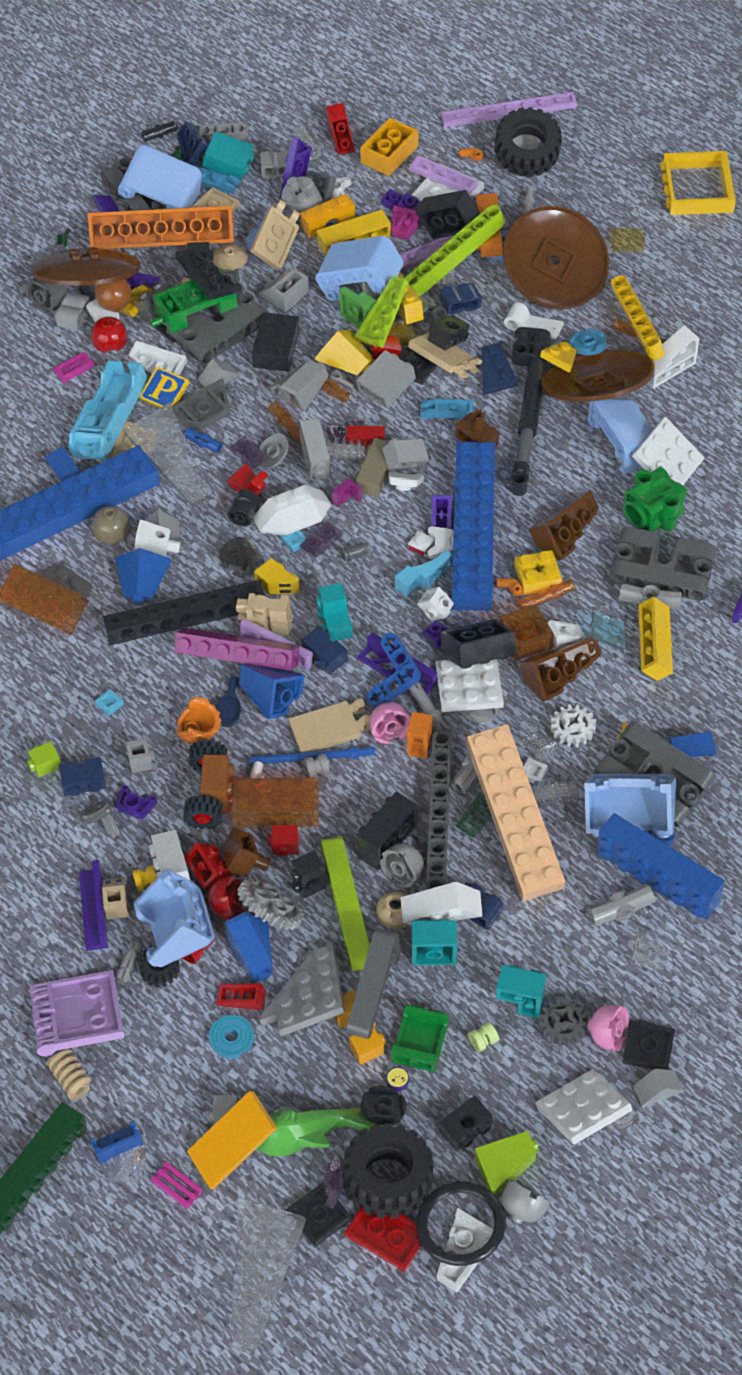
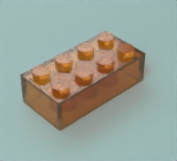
[0,563,89,636]
[232,778,320,828]

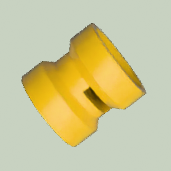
[132,865,157,891]

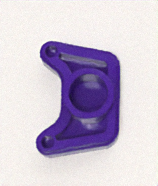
[116,785,157,819]

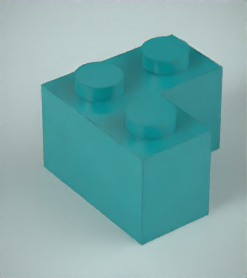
[316,583,353,642]
[496,965,547,1018]

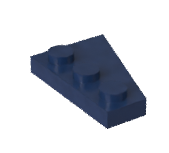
[177,121,209,166]
[482,343,518,395]

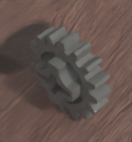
[539,998,588,1047]

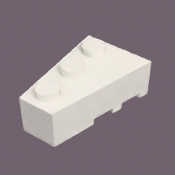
[647,325,699,389]
[149,830,190,880]
[401,882,482,926]

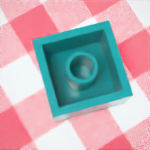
[412,919,457,966]

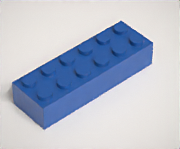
[597,813,725,920]

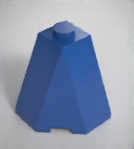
[115,548,171,604]
[239,664,305,719]
[225,912,273,983]

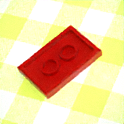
[344,1208,430,1273]

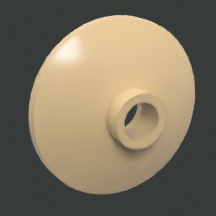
[212,244,248,271]

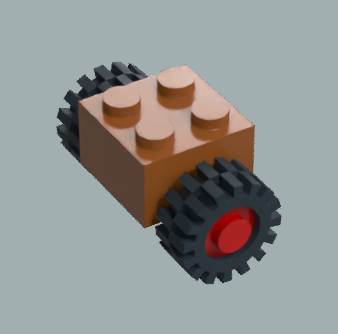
[183,739,235,830]

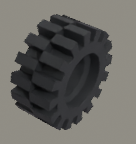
[139,945,180,987]

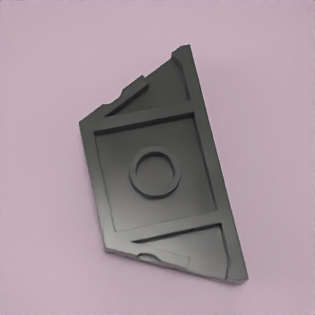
[163,378,230,431]
[21,564,92,622]

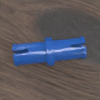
[184,427,222,453]

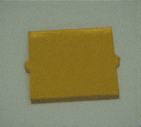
[610,229,645,252]

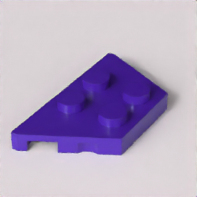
[279,136,312,201]

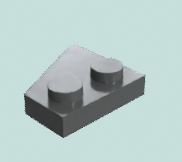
[307,170,337,203]

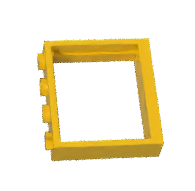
[660,151,736,215]

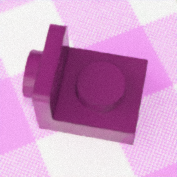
[332,478,362,507]

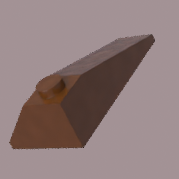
[528,490,599,561]
[519,635,601,701]

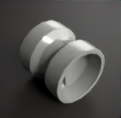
[304,754,330,779]

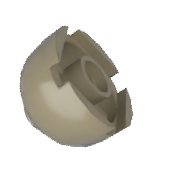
[92,505,131,545]

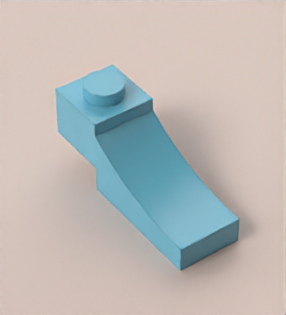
[395,550,453,597]

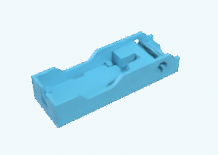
[68,360,148,460]

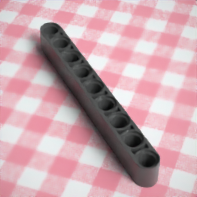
[426,729,451,890]

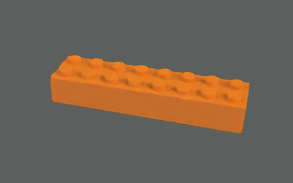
[88,206,234,249]

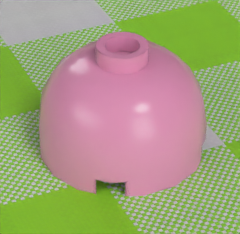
[370,702,410,744]
[588,1005,629,1051]

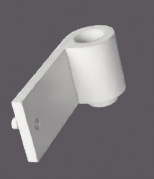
[504,303,564,339]

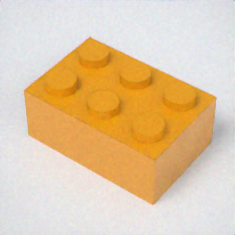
[360,118,418,176]

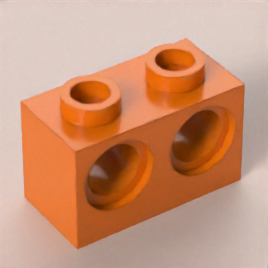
[407,712,433,759]

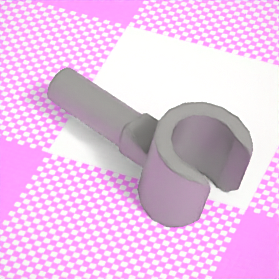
[327,370,354,389]

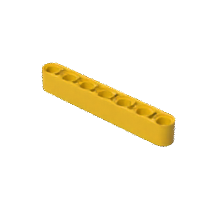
[611,275,665,360]

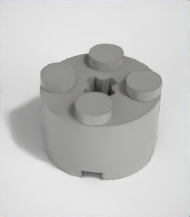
[281,176,322,218]

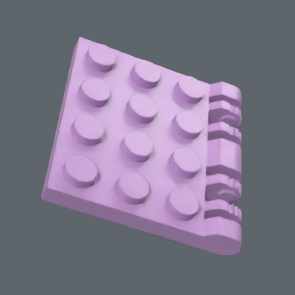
[30,970,124,1056]

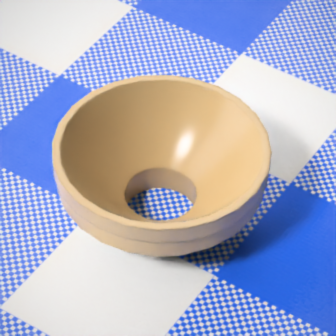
[376,891,408,929]

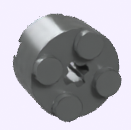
[25,278,67,313]

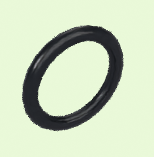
[416,1182,506,1266]

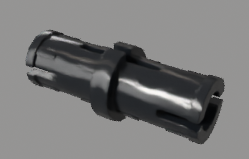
[141,121,177,142]

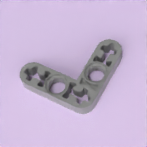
[199,123,249,164]

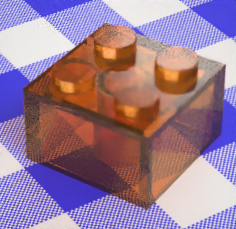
[499,604,554,661]

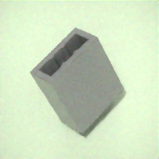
[356,350,416,409]
[299,418,330,479]

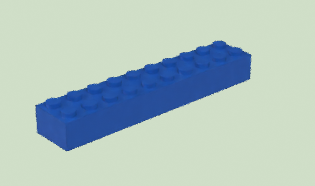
[452,442,495,611]
[0,445,160,561]

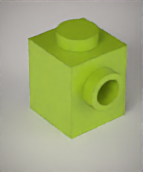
[27,741,61,777]

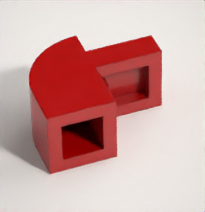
[226,464,269,495]

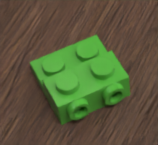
[339,286,376,328]

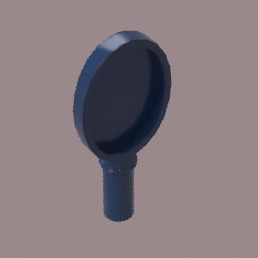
[215,676,241,727]

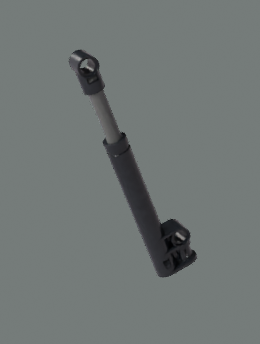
[510,327,551,496]

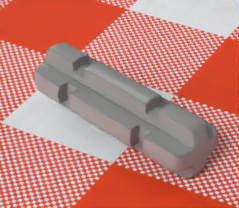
[116,941,142,983]

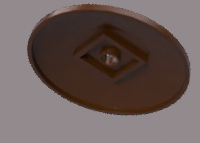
[503,206,609,310]
[30,247,140,286]
[541,350,655,402]

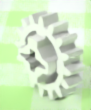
[551,704,596,747]

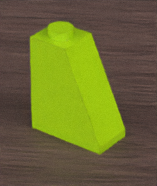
[475,1131,539,1197]

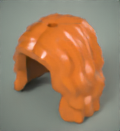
[176,696,221,744]

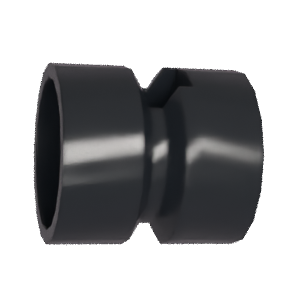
[227,489,260,527]

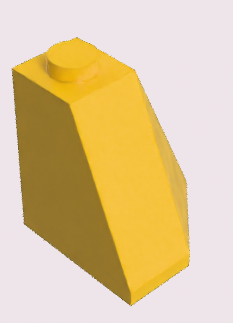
[315,330,375,375]

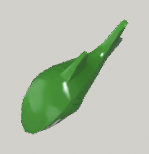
[256,1106,380,1157]

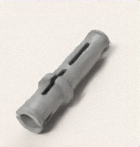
[408,681,449,732]

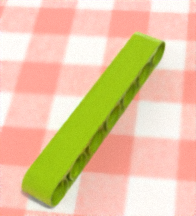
[405,205,506,296]
[321,836,370,972]

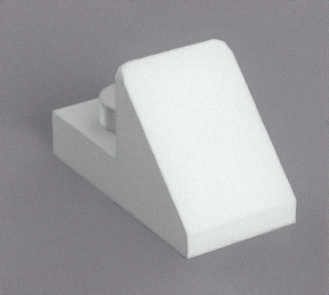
[548,620,586,648]

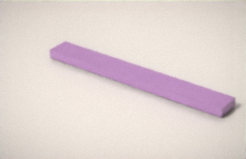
[440,92,577,127]
[399,217,511,272]

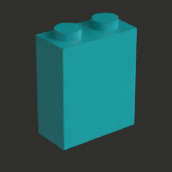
[202,131,255,180]

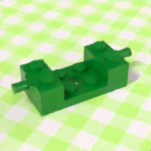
[150,269,243,334]

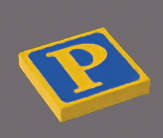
[139,367,190,410]

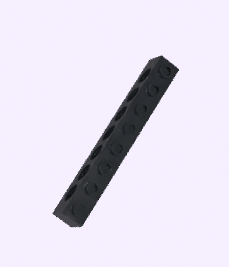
[103,579,265,646]

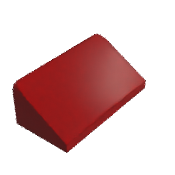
[346,425,385,449]

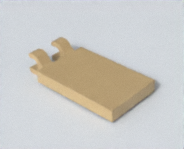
[250,199,300,271]
[408,332,482,378]
[288,698,370,753]

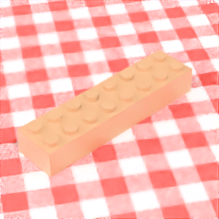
[467,724,565,902]

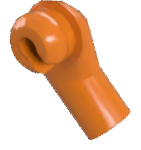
[459,147,483,161]
[497,578,523,596]

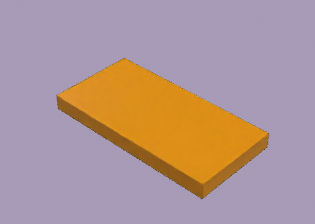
[187,1091,278,1189]

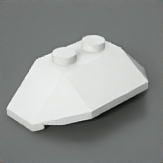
[252,485,331,535]

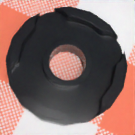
[360,1085,407,1125]

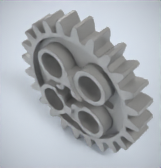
[237,878,304,931]

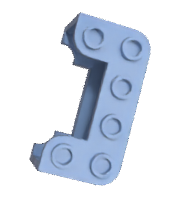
[315,236,404,301]

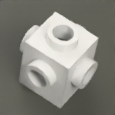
[417,587,454,621]

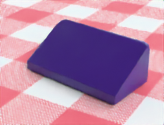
[93,194,120,212]

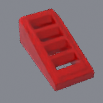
[216,983,267,1010]

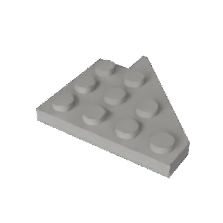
[259,944,345,1036]

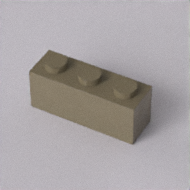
[354,438,391,497]

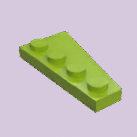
[354,276,409,348]

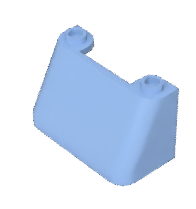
[118,145,202,209]
[588,398,653,475]
[584,774,676,838]
[133,868,215,967]

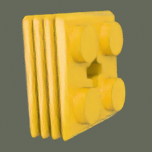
[514,550,562,595]

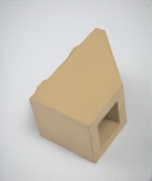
[102,877,129,920]

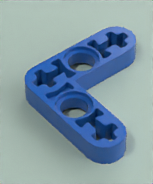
[367,633,421,708]

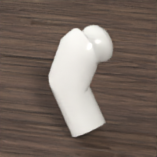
[249,761,269,789]

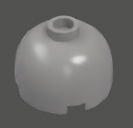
[380,843,424,888]
[502,1180,551,1225]

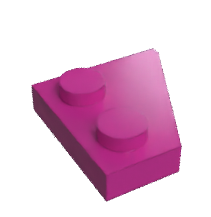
[391,206,421,240]

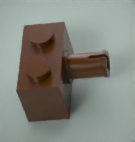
[455,410,499,447]
[221,827,271,877]

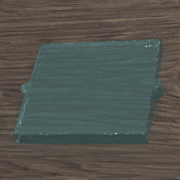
[590,611,626,650]

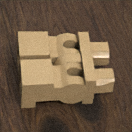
[236,593,292,635]

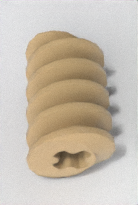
[46,1048,91,1100]

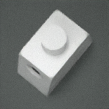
[134,520,181,557]

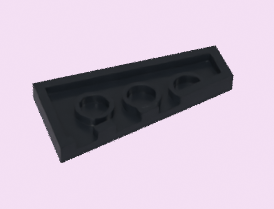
[175,248,242,301]

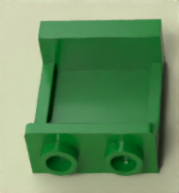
[391,1005,449,1073]

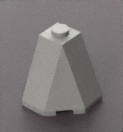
[270,360,329,412]

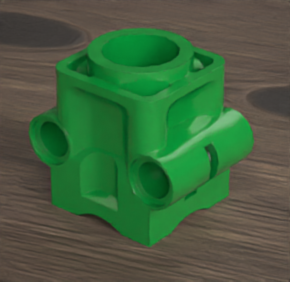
[623,466,687,532]

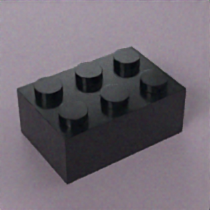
[415,190,480,239]
[252,312,300,372]
[441,618,516,669]
[356,791,417,870]

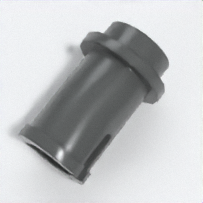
[340,542,367,561]

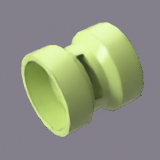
[468,1021,499,1053]

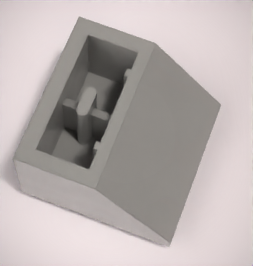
[258,268,309,312]

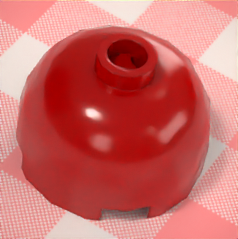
[91,317,128,353]
[206,875,246,920]

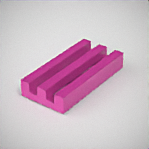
[53,352,95,383]
[151,1162,202,1209]

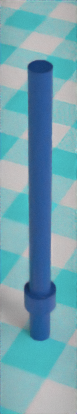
[249,746,375,765]

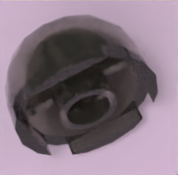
[219,537,260,578]

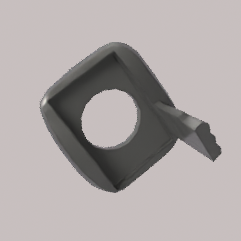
[79,798,121,839]

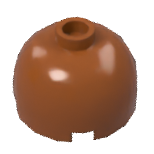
[94,279,132,312]

